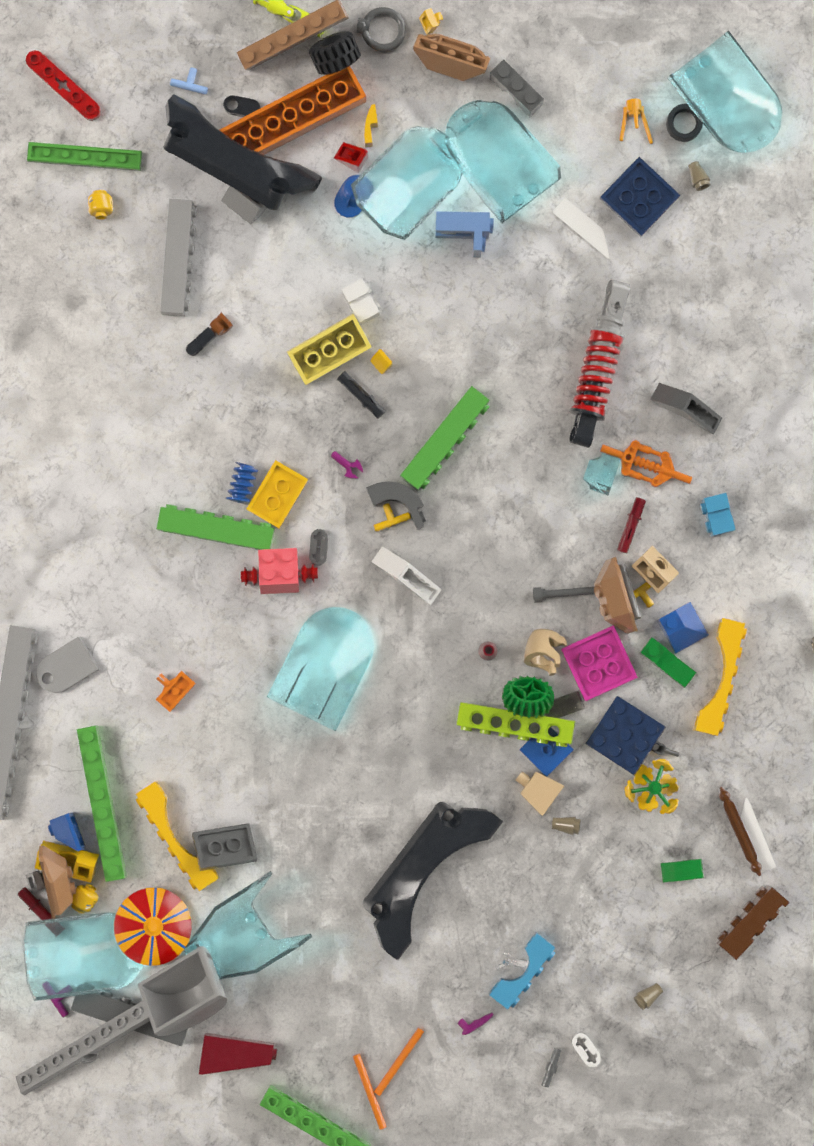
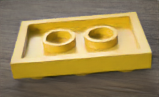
[246,460,308,529]

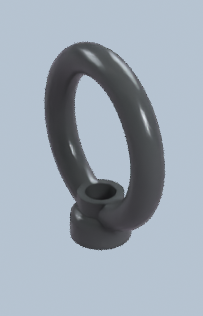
[356,7,406,52]

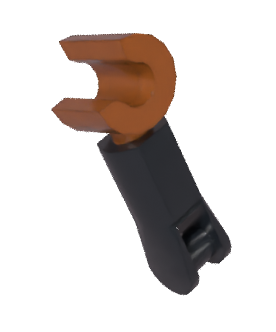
[186,312,233,356]

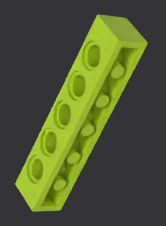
[457,702,575,747]

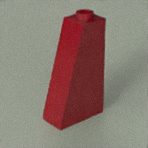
[199,1033,277,1075]

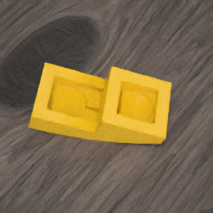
[364,104,378,148]

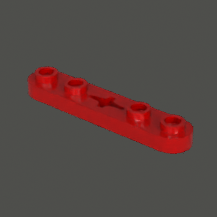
[26,50,101,121]

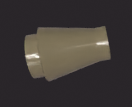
[688,161,710,191]
[552,817,581,836]
[634,983,663,1010]

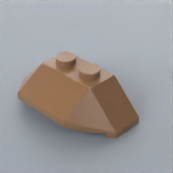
[413,34,490,81]
[594,557,638,634]
[39,846,76,921]

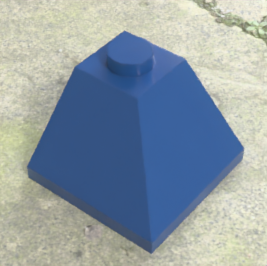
[657,602,709,654]
[48,812,86,851]

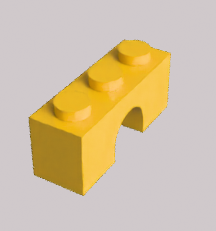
[35,840,99,883]

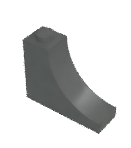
[651,383,722,434]

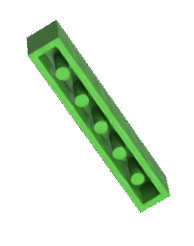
[400,386,490,491]
[156,504,275,550]

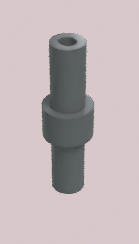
[541,1048,561,1088]

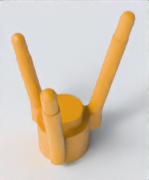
[619,98,653,144]

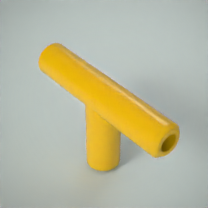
[374,503,411,532]
[633,582,654,608]

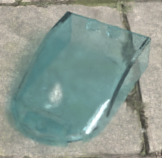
[445,100,561,223]

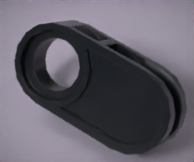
[223,95,260,117]

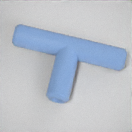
[170,67,208,95]

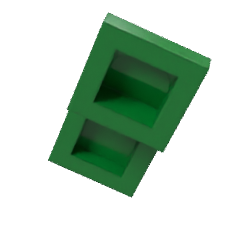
[661,859,704,883]

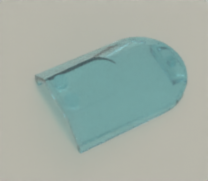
[667,31,782,153]
[351,126,463,240]
[267,607,374,731]
[22,913,143,1001]

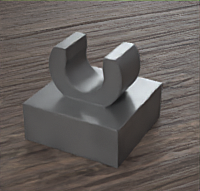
[25,870,45,893]

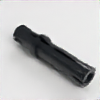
[337,371,386,419]

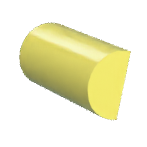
[286,314,371,385]

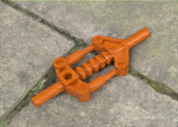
[600,440,692,487]

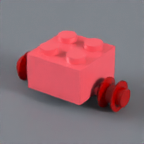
[241,548,318,594]

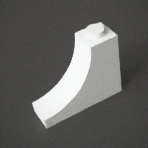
[371,546,442,605]

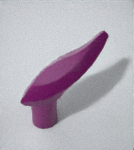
[457,1013,494,1035]

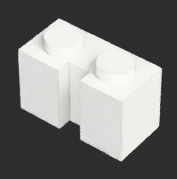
[341,279,381,325]

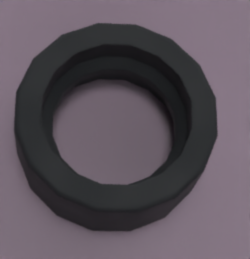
[666,103,703,142]

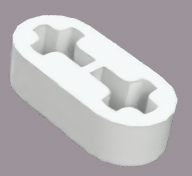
[572,1032,601,1067]

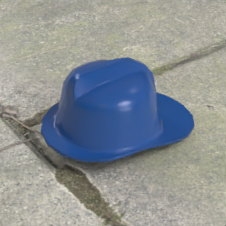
[334,175,372,218]

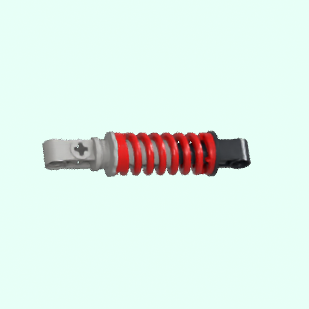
[569,279,630,448]

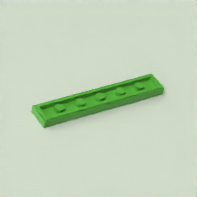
[27,142,142,171]

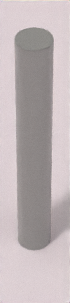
[619,564,641,620]

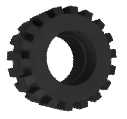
[309,31,361,75]

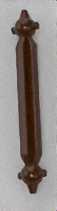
[719,787,762,876]

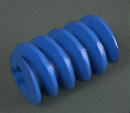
[226,462,258,504]

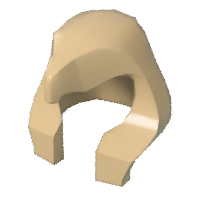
[524,629,567,676]

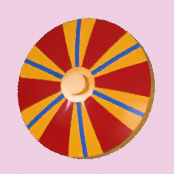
[114,888,192,966]

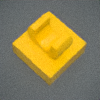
[419,8,443,35]

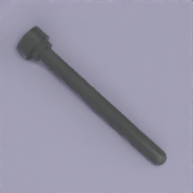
[533,587,595,603]

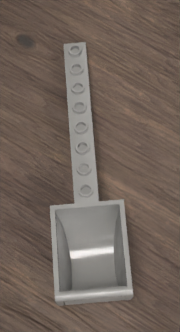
[16,946,227,1095]

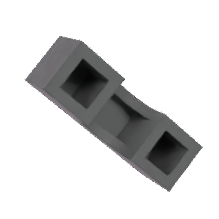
[489,59,544,118]

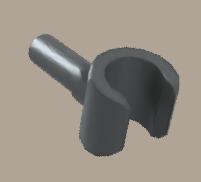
[652,741,679,757]

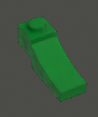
[639,637,697,688]

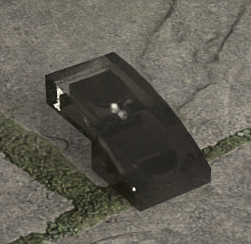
[544,690,585,718]

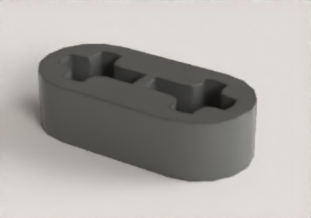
[309,529,328,566]

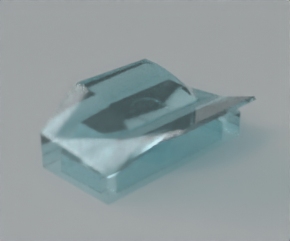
[583,453,621,496]

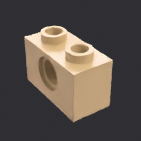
[632,545,679,593]

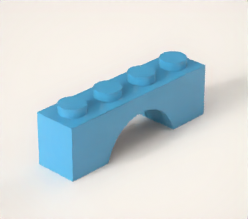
[489,932,555,1010]

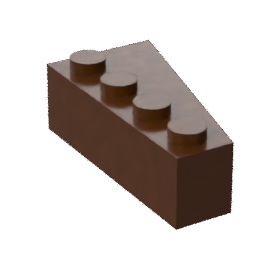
[717,885,790,960]

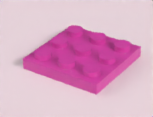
[561,625,638,701]

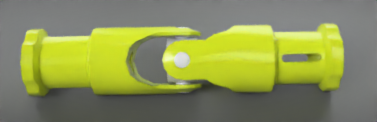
[253,0,324,38]

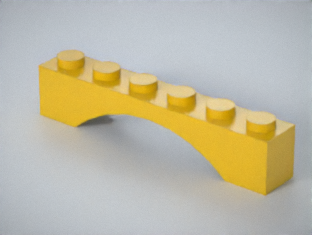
[693,618,747,736]
[135,781,220,891]

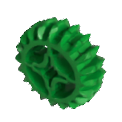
[502,675,554,719]

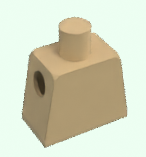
[515,771,564,816]

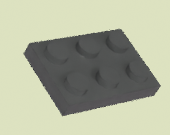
[192,823,257,871]

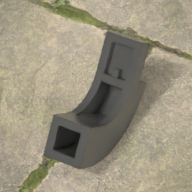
[366,481,426,530]

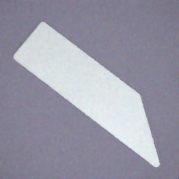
[553,198,610,259]
[741,798,776,873]

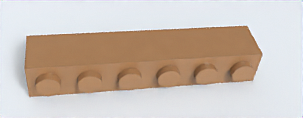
[236,0,349,71]

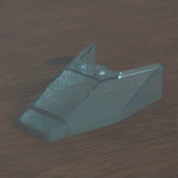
[184,871,312,980]

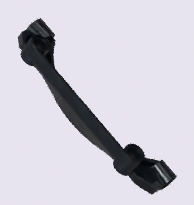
[163,94,322,210]
[363,802,503,960]

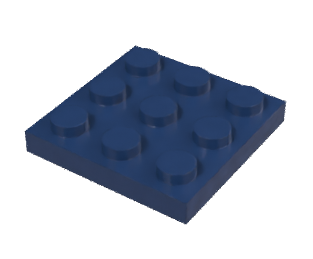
[600,157,680,237]
[586,696,666,776]

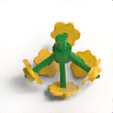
[624,759,679,814]

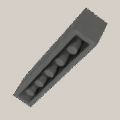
[71,984,188,1046]

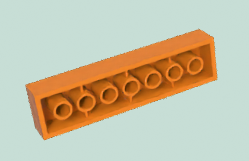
[219,66,367,155]

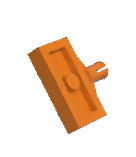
[156,671,196,712]

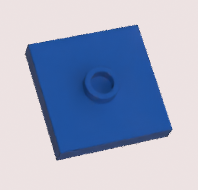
[519,727,574,777]

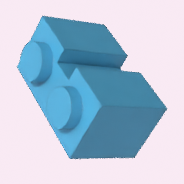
[700,493,736,537]

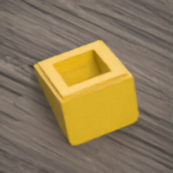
[370,349,393,374]

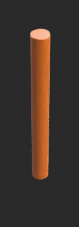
[374,1027,424,1096]
[352,1053,387,1130]

